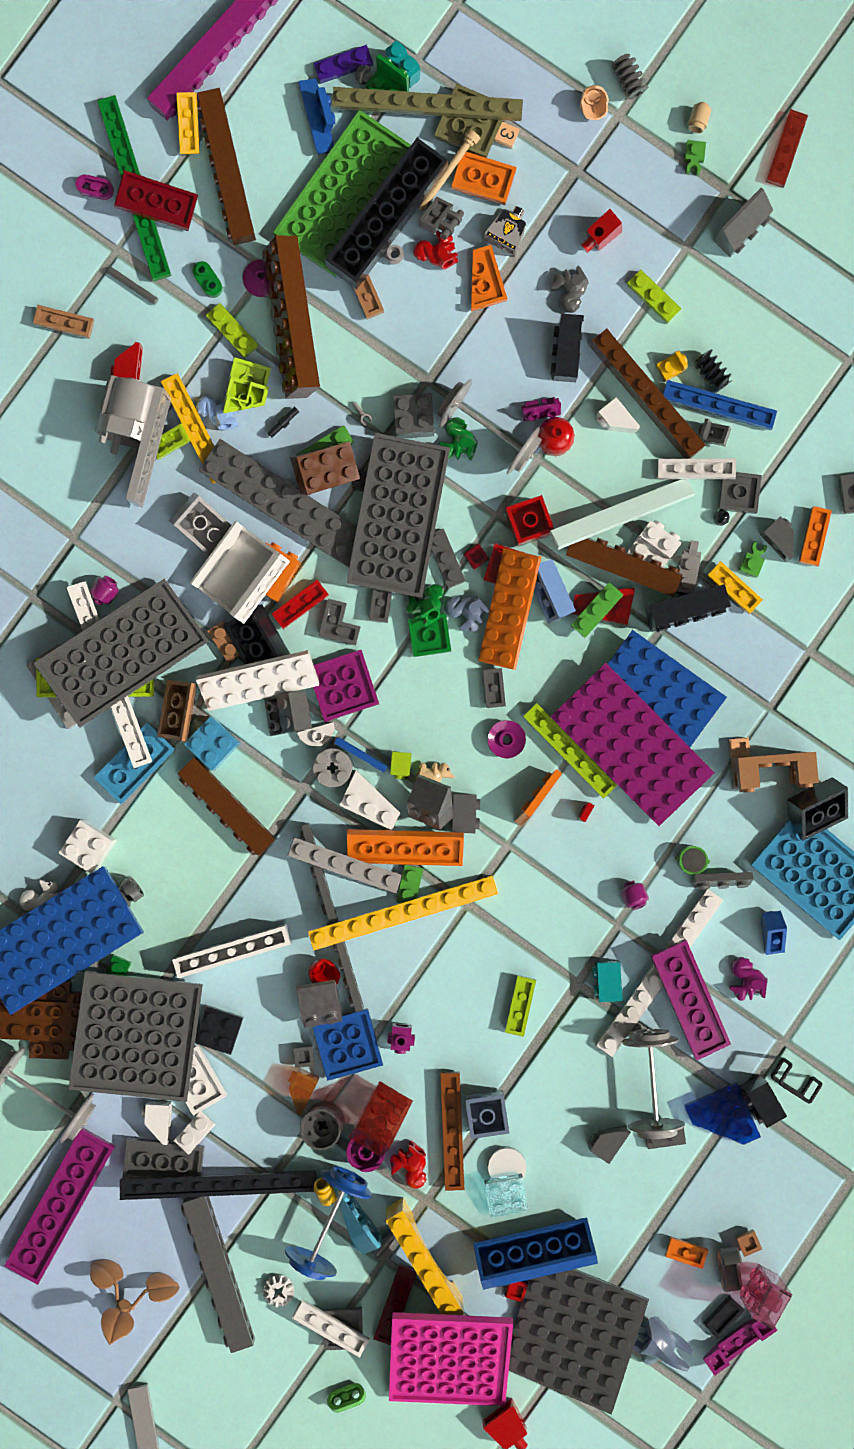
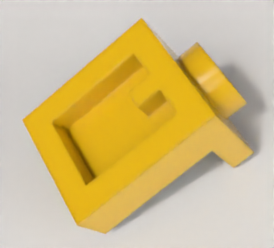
[656,350,688,382]

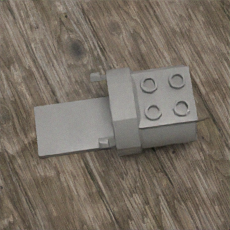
[95,375,171,508]

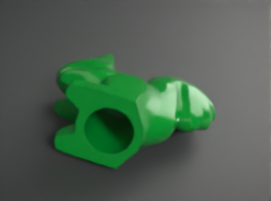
[439,417,478,461]
[406,584,444,626]

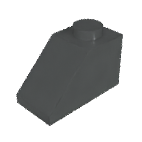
[760,516,794,562]
[588,1126,631,1164]

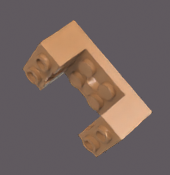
[730,752,819,793]

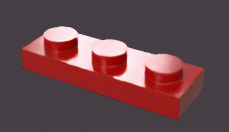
[272,579,329,630]

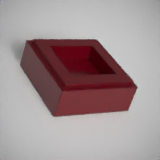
[463,543,490,570]

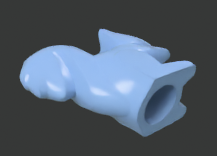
[196,390,239,431]

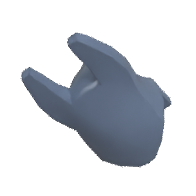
[633,1316,694,1371]

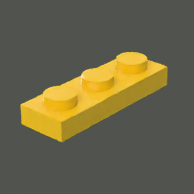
[177,92,200,154]
[707,561,763,614]

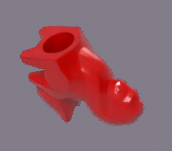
[413,230,458,270]
[390,1140,427,1189]

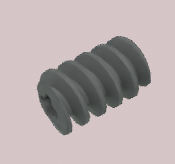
[612,54,649,100]

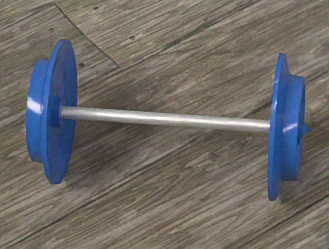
[285,1166,372,1280]

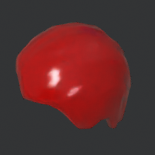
[308,958,341,984]

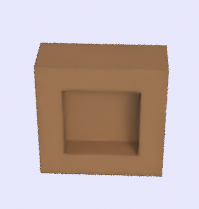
[736,1229,762,1257]

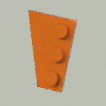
[471,245,508,312]

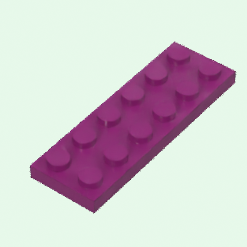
[650,939,731,1061]

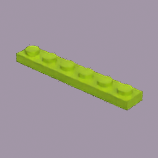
[523,703,618,799]

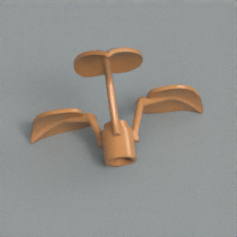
[90,1259,180,1345]

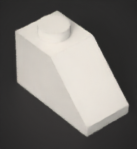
[597,397,640,433]
[142,1101,172,1145]

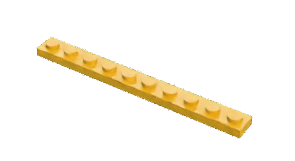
[308,876,498,951]

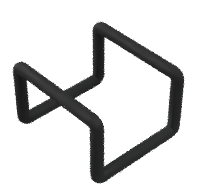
[771,1057,823,1104]

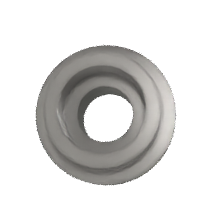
[385,245,404,264]

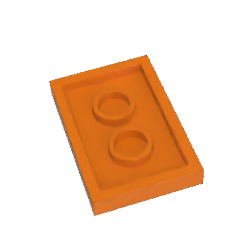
[451,152,517,205]

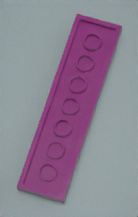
[4,1128,115,1285]

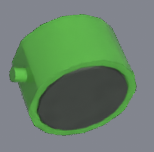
[675,845,710,875]

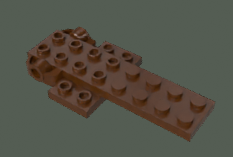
[0,981,82,1060]

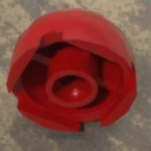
[538,417,575,457]

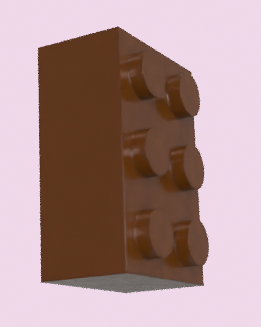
[290,441,360,495]

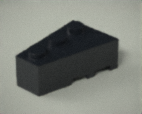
[550,313,584,383]

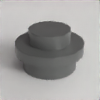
[355,65,372,85]

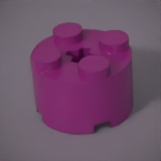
[346,1127,386,1172]

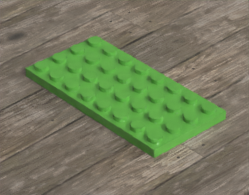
[273,111,411,278]

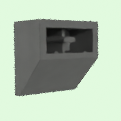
[264,691,312,736]

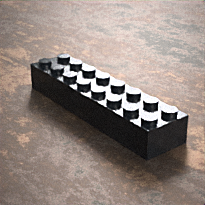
[325,137,448,290]

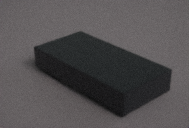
[703,1295,745,1339]

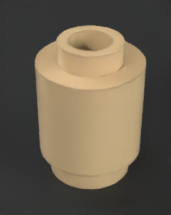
[688,102,712,134]

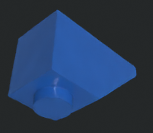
[761,910,787,955]

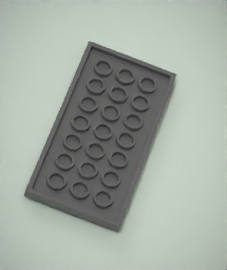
[346,433,450,599]
[34,578,209,728]

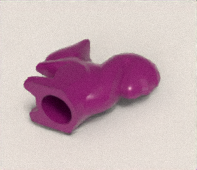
[729,957,768,1001]

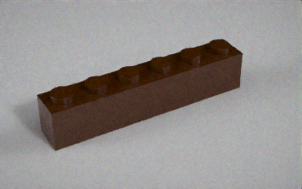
[566,538,683,597]
[177,757,276,856]

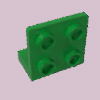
[365,54,409,92]

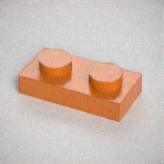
[664,1236,708,1269]

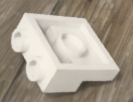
[628,520,681,566]

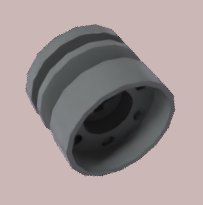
[300,1101,345,1150]

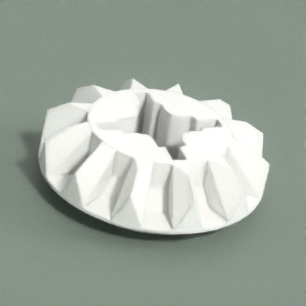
[263,1275,294,1307]

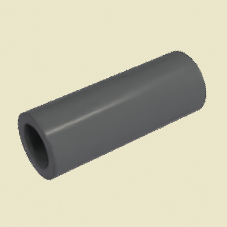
[371,1228,396,1258]

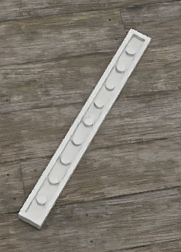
[67,581,152,769]
[596,889,723,1057]

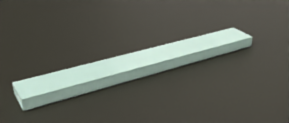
[550,479,695,550]

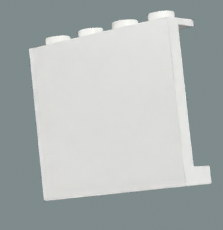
[190,521,290,623]

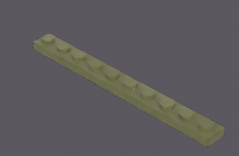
[332,87,523,121]

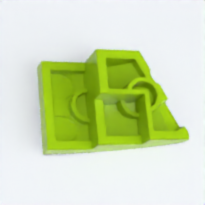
[222,357,271,413]

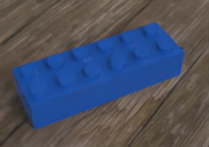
[473,1217,598,1290]

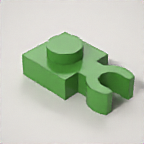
[684,140,706,176]
[739,541,767,578]

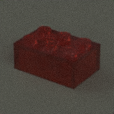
[349,1081,413,1157]

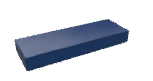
[334,737,387,773]

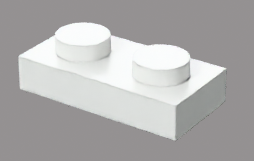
[174,1111,215,1155]

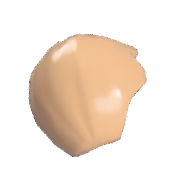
[580,85,609,121]

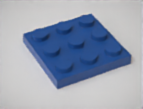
[313,1008,383,1081]

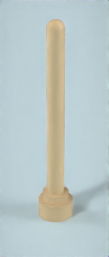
[419,128,480,211]

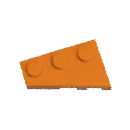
[514,769,562,826]

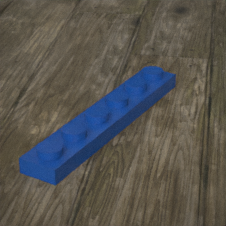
[663,380,777,431]

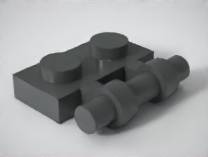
[418,197,464,240]

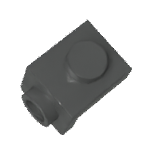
[699,418,731,447]

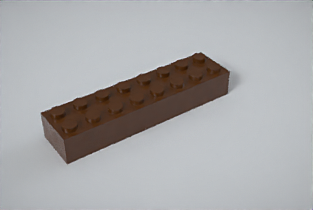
[262,235,320,399]

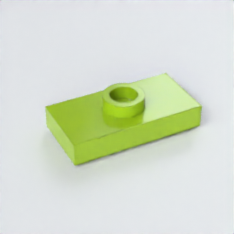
[156,424,190,460]

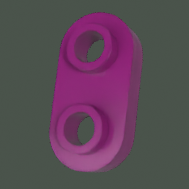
[75,174,114,200]

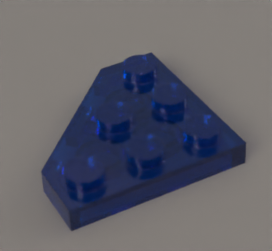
[684,1082,761,1145]

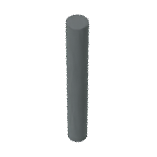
[107,267,158,305]

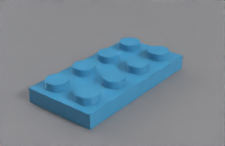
[94,723,176,804]

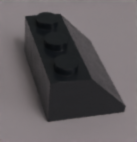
[223,604,290,665]
[787,777,848,841]

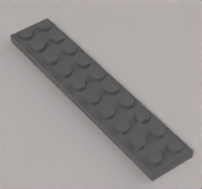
[199,439,357,568]

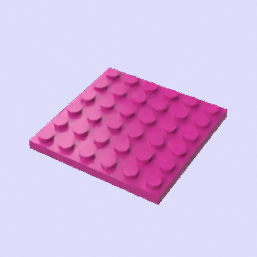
[389,1312,513,1406]

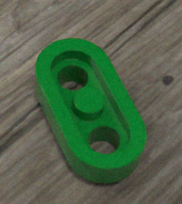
[192,261,223,298]

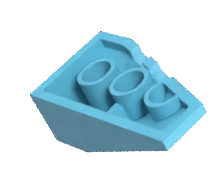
[333,1187,382,1255]

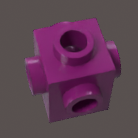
[387,1023,415,1054]

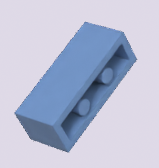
[534,559,576,624]

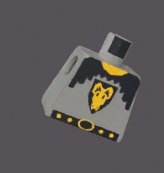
[484,206,527,257]

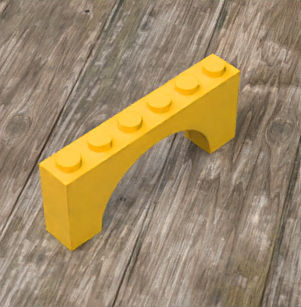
[386,1198,464,1315]

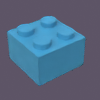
[184,716,241,771]

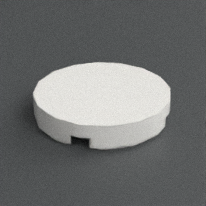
[488,1147,526,1187]

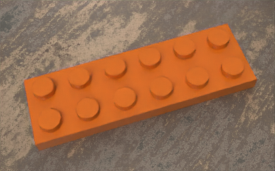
[478,548,541,670]
[347,829,464,866]

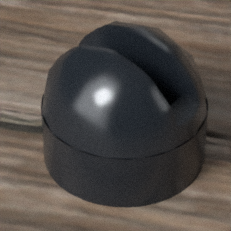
[714,510,730,526]

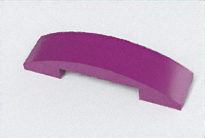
[703,1313,778,1376]

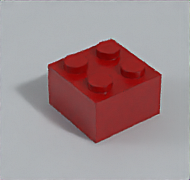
[505,495,554,547]

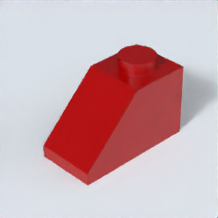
[111,342,143,380]

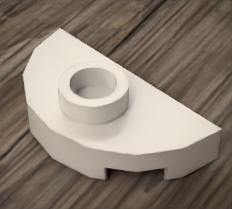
[297,722,335,747]

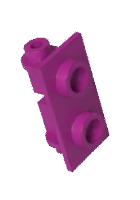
[521,397,561,421]

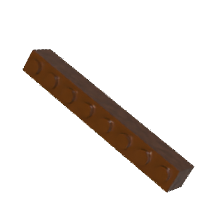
[197,87,256,245]
[590,328,705,459]

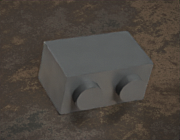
[452,794,480,834]

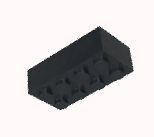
[644,584,731,633]

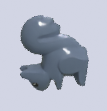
[444,596,490,632]

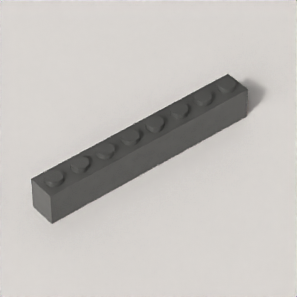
[181,1196,255,1353]

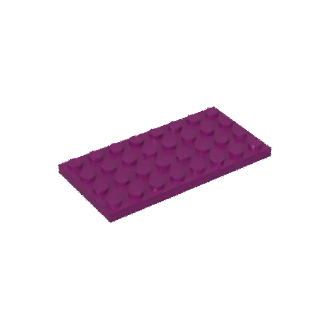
[550,663,715,826]

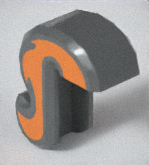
[717,1246,743,1292]

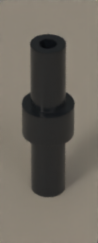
[267,406,299,438]

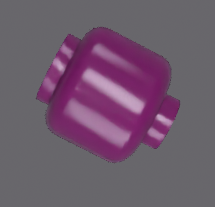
[90,576,119,605]
[620,880,649,911]

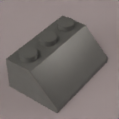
[714,187,773,257]

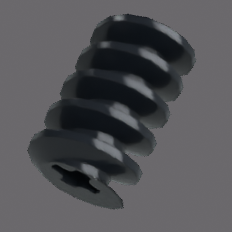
[694,349,733,393]

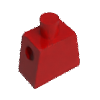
[580,209,622,253]
[482,1398,528,1449]

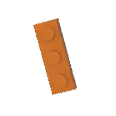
[799,506,832,567]

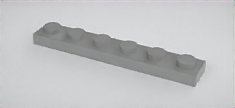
[287,837,402,894]

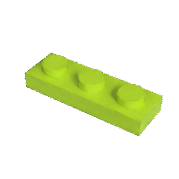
[627,269,682,324]
[206,303,259,359]
[505,975,536,1037]

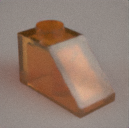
[288,1068,320,1116]

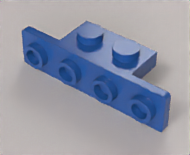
[298,79,335,154]

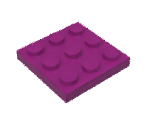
[313,650,379,722]

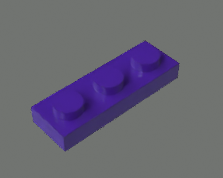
[314,44,373,84]

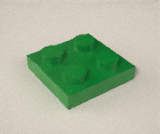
[408,614,452,657]

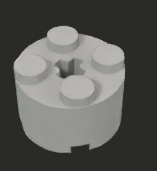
[313,749,353,787]

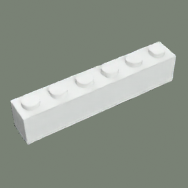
[172,924,292,978]

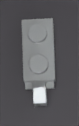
[676,540,701,594]

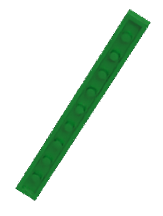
[97,95,172,281]

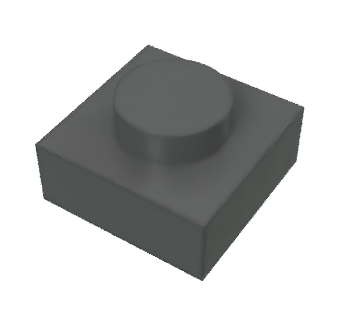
[293,1045,315,1068]

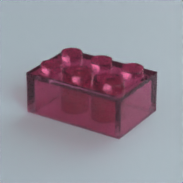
[740,1264,793,1330]

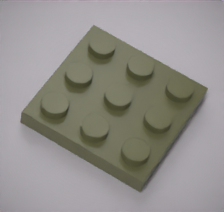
[434,83,503,158]

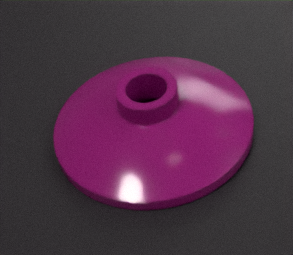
[243,259,269,297]
[488,720,526,759]

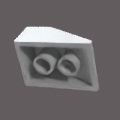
[169,493,232,556]

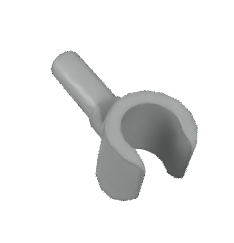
[352,401,372,426]

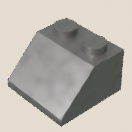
[407,775,453,830]
[296,980,342,1028]

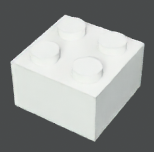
[59,820,117,874]

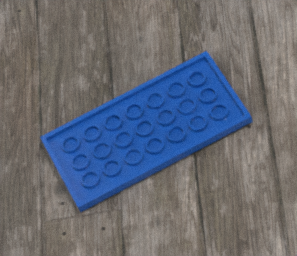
[0,866,144,1015]

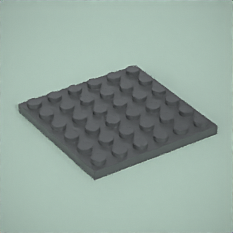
[68,971,203,1102]
[509,1269,649,1415]

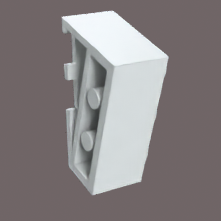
[340,770,400,830]

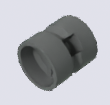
[117,876,144,907]

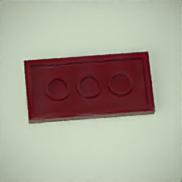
[114,170,198,232]

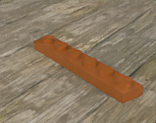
[440,1071,465,1191]

